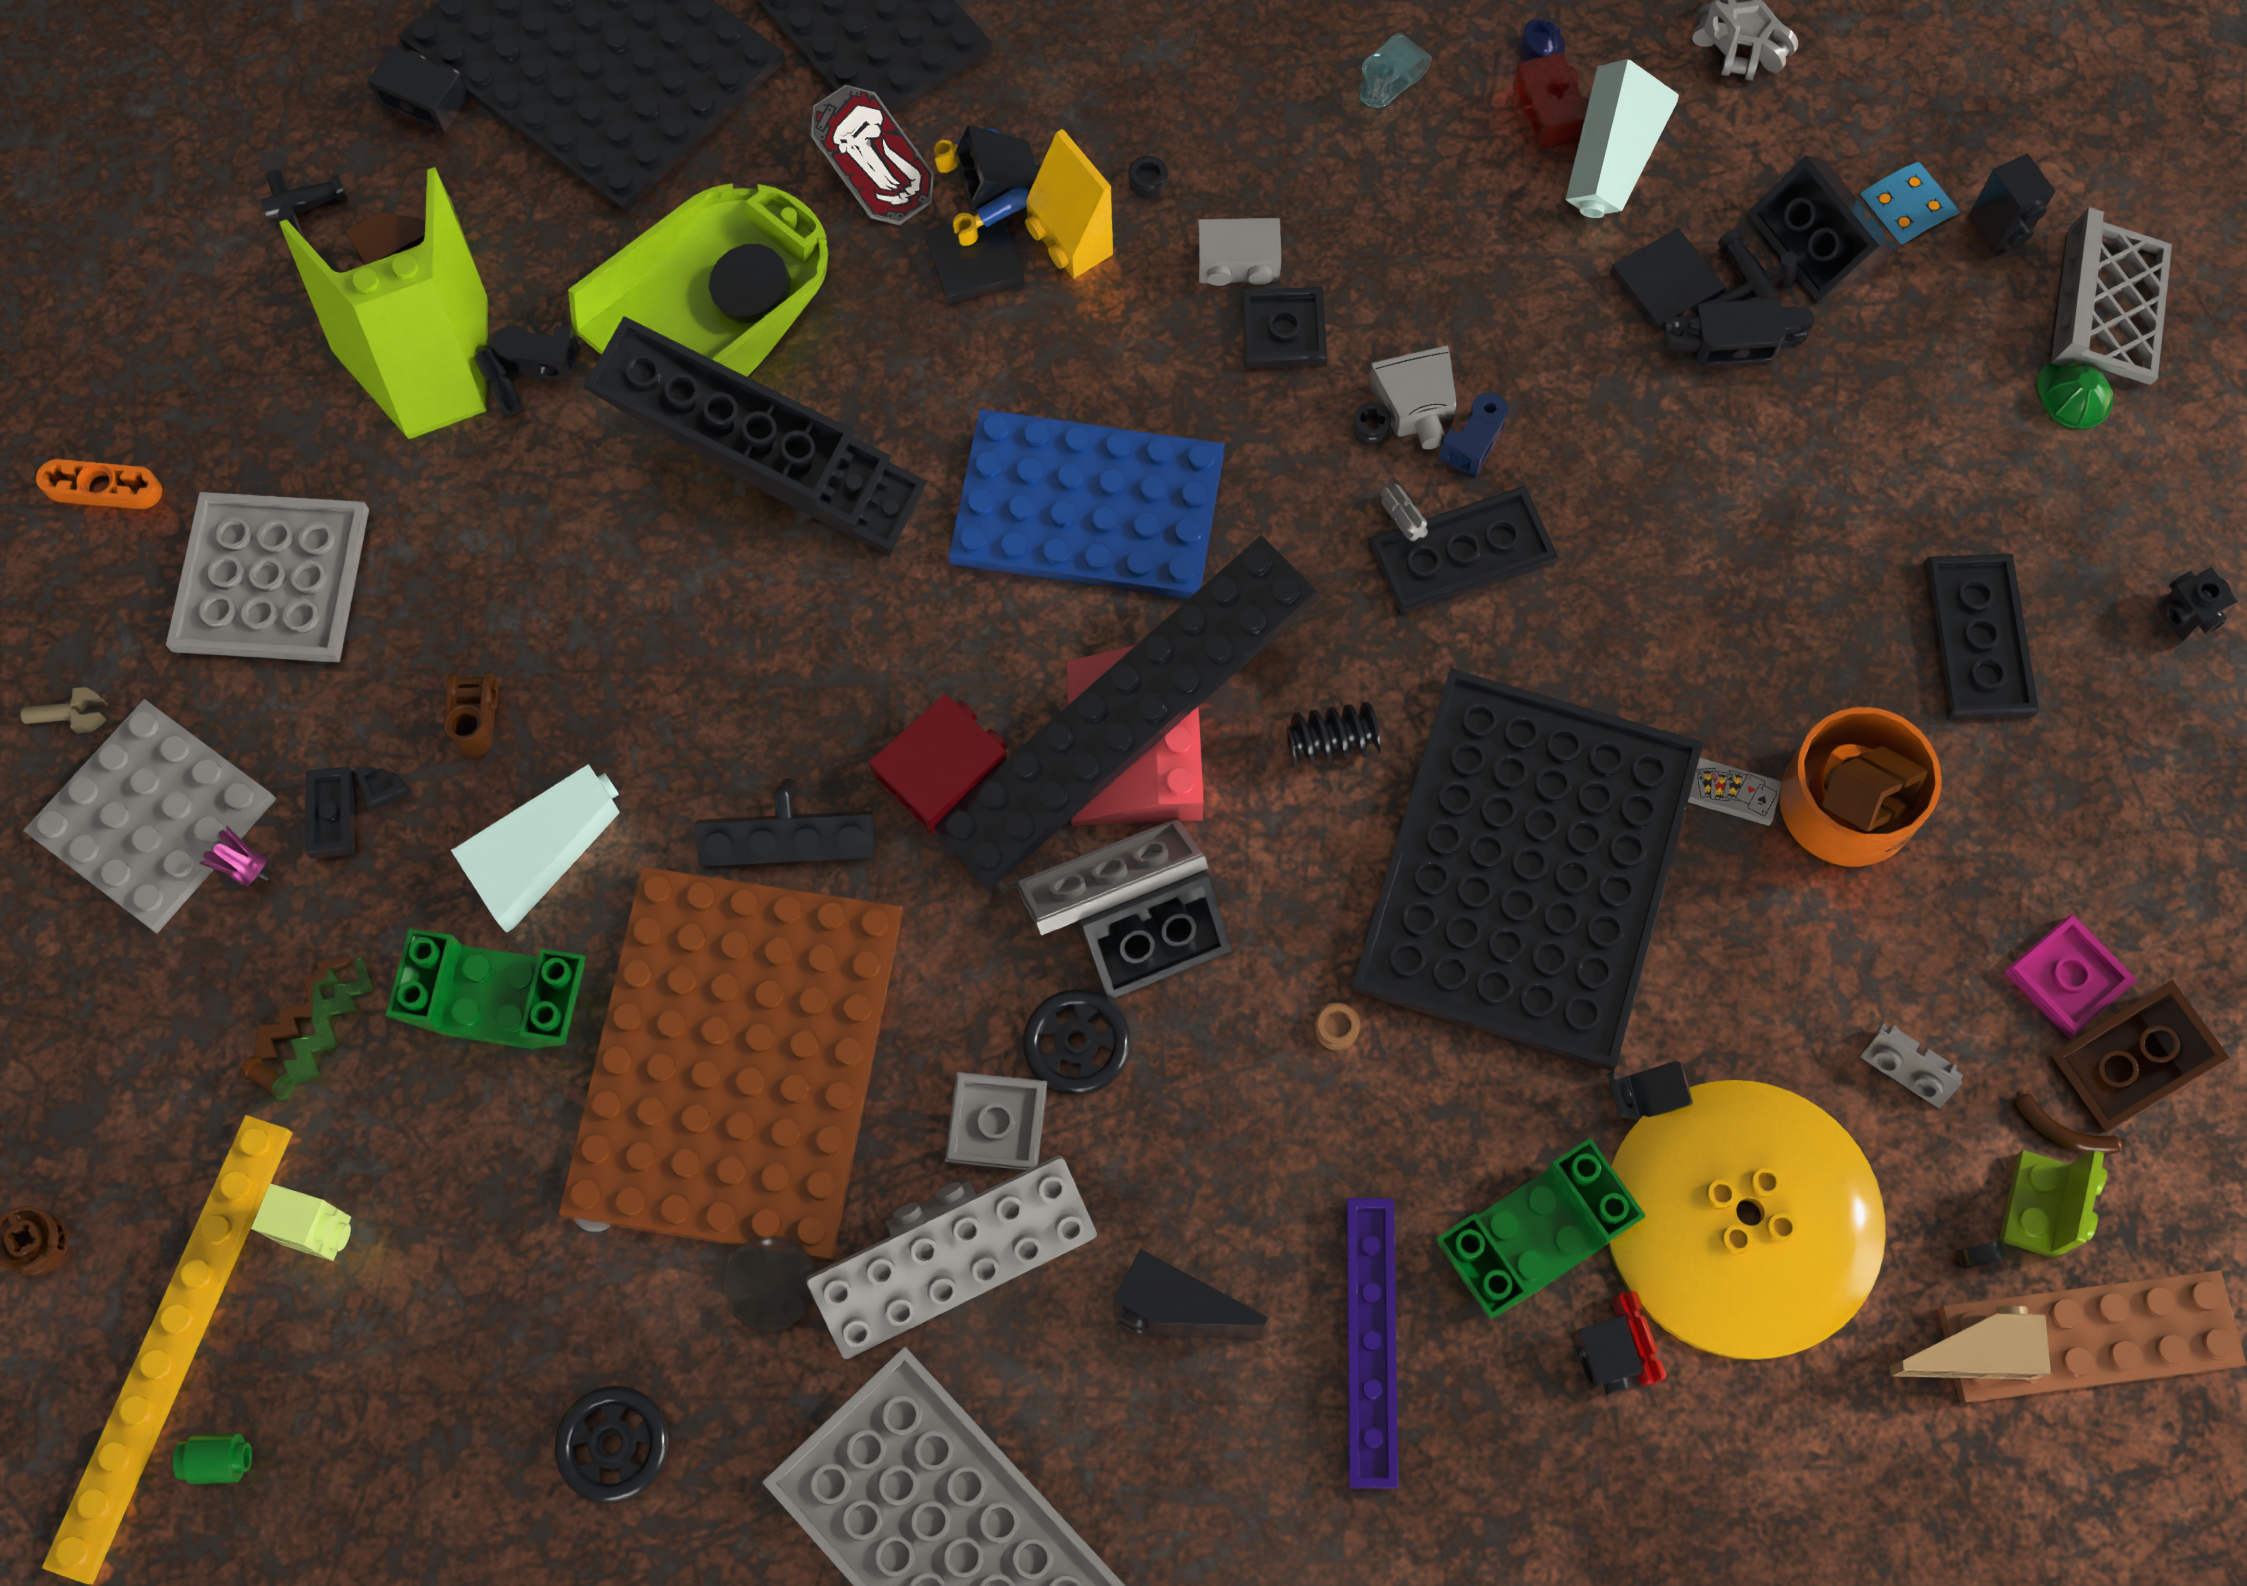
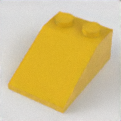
[1025,129,1113,279]

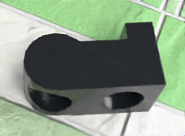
[493,325,580,381]

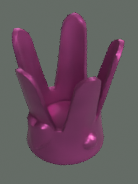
[199,826,269,887]

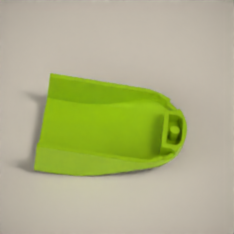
[568,183,828,377]

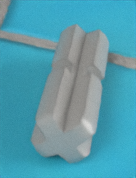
[1380,484,1428,541]

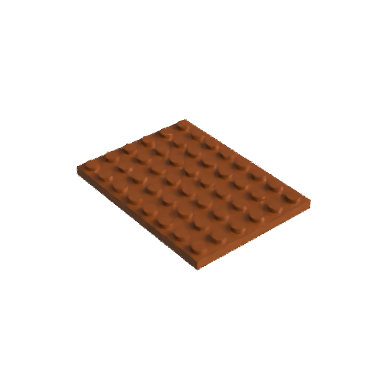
[559,867,903,1262]

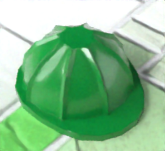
[2036,362,2114,429]

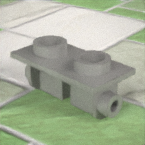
[1860,1023,1963,1109]

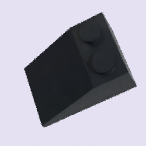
[1113,1249,1269,1340]

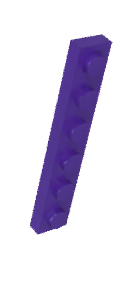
[1346,1198,1398,1489]

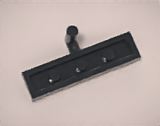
[695,778,876,866]

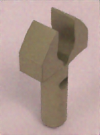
[20,687,107,734]

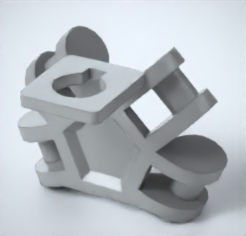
[1692,0,1798,81]

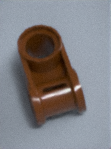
[444,672,499,758]

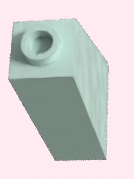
[1565,59,1679,218]
[451,764,620,933]

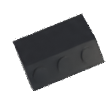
[1746,155,1898,303]
[1076,870,1232,1000]

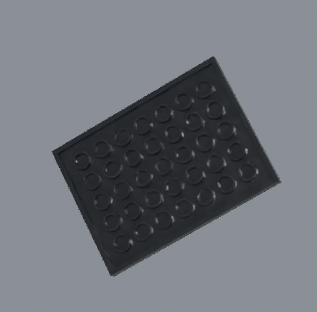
[399,0,786,215]
[1351,668,1704,1072]

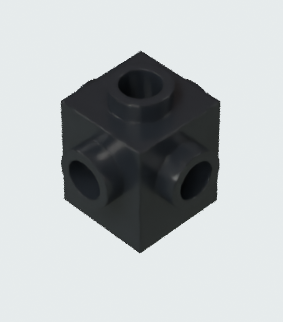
[2157,567,2238,641]

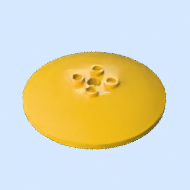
[1608,1080,1886,1360]

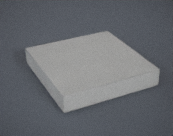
[945,1072,1047,1173]

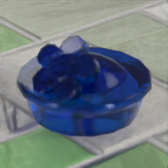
[1521,19,1566,64]

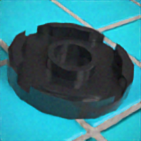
[709,244,791,323]

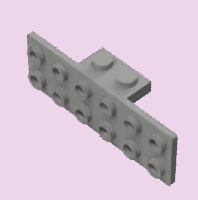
[806,1155,1097,1359]

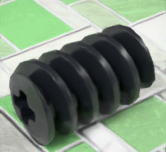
[1286,702,1381,768]

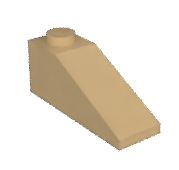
[1890,1306,2051,1380]

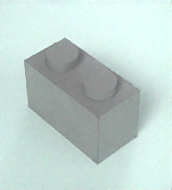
[1198,218,1281,286]

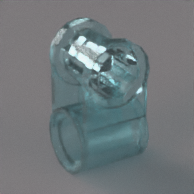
[1359,32,1432,108]

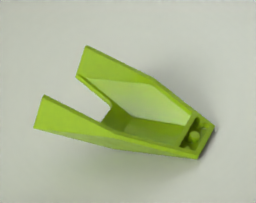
[279,167,488,440]

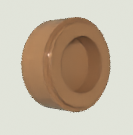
[1314,1003,1360,1051]

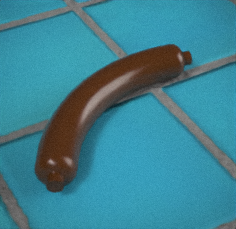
[2015,1090,2126,1155]

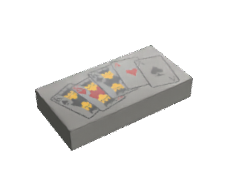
[1688,758,1781,826]

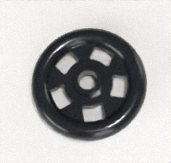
[1023,989,1131,1095]
[555,1386,669,1503]

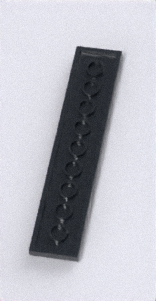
[934,535,1320,891]

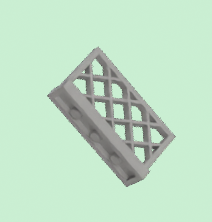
[2051,207,2172,385]

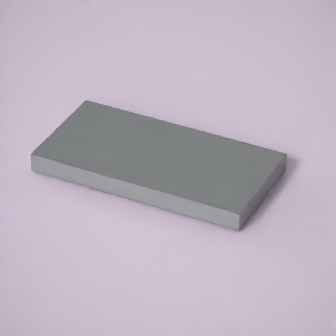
[1015,819,1208,935]

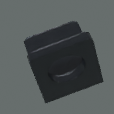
[1607,1061,1693,1122]

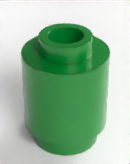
[173,1433,252,1484]

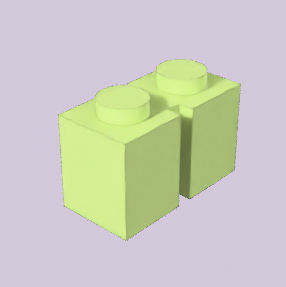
[251,1183,351,1261]

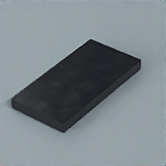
[1368,486,1558,616]
[1924,554,2039,720]

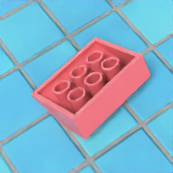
[1066,645,1204,826]

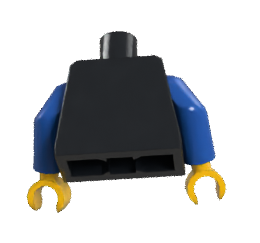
[934,125,1041,246]

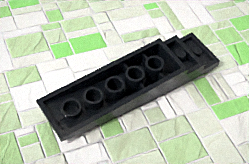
[584,316,927,556]

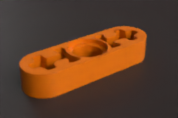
[36,459,162,510]

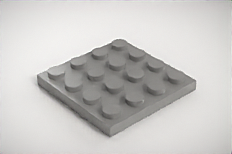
[166,492,369,663]
[23,699,276,933]

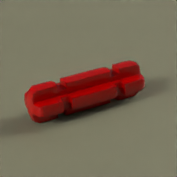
[1611,1291,1666,1386]

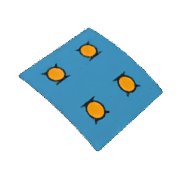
[1860,162,1960,245]

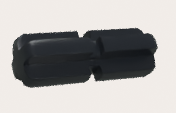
[474,347,523,417]

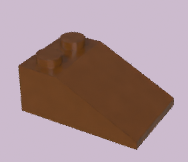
[2051,980,2232,1133]

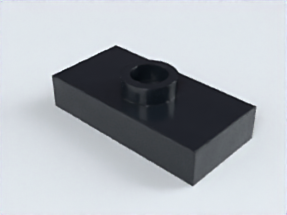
[305,766,355,859]

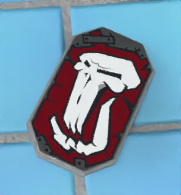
[810,85,934,225]

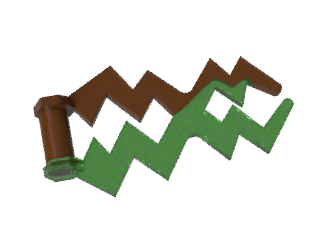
[240,956,373,1100]

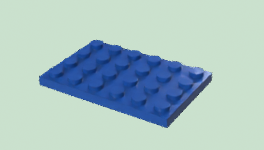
[949,409,1225,599]

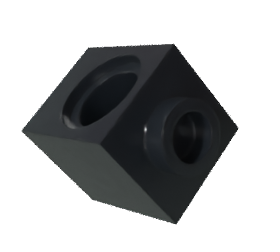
[1572,1316,1643,1395]

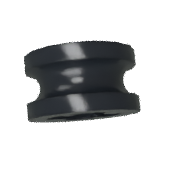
[1353,402,1391,445]

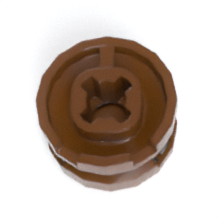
[0,1206,69,1277]

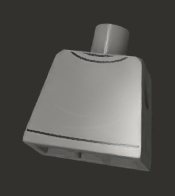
[1368,345,1456,449]

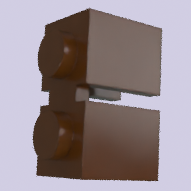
[1821,746,1928,832]

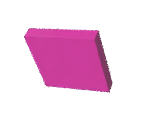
[2004,913,2138,1039]

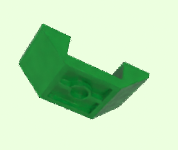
[386,928,586,1049]
[1435,1138,1646,1320]

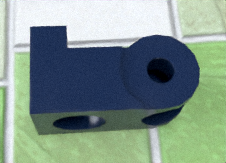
[1438,392,1508,478]

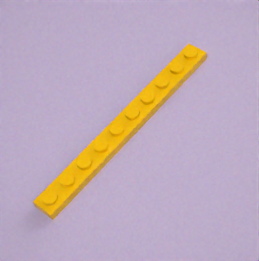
[42,1115,293,1585]

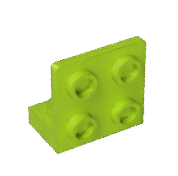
[1999,1150,2107,1258]

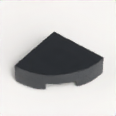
[353,767,413,812]

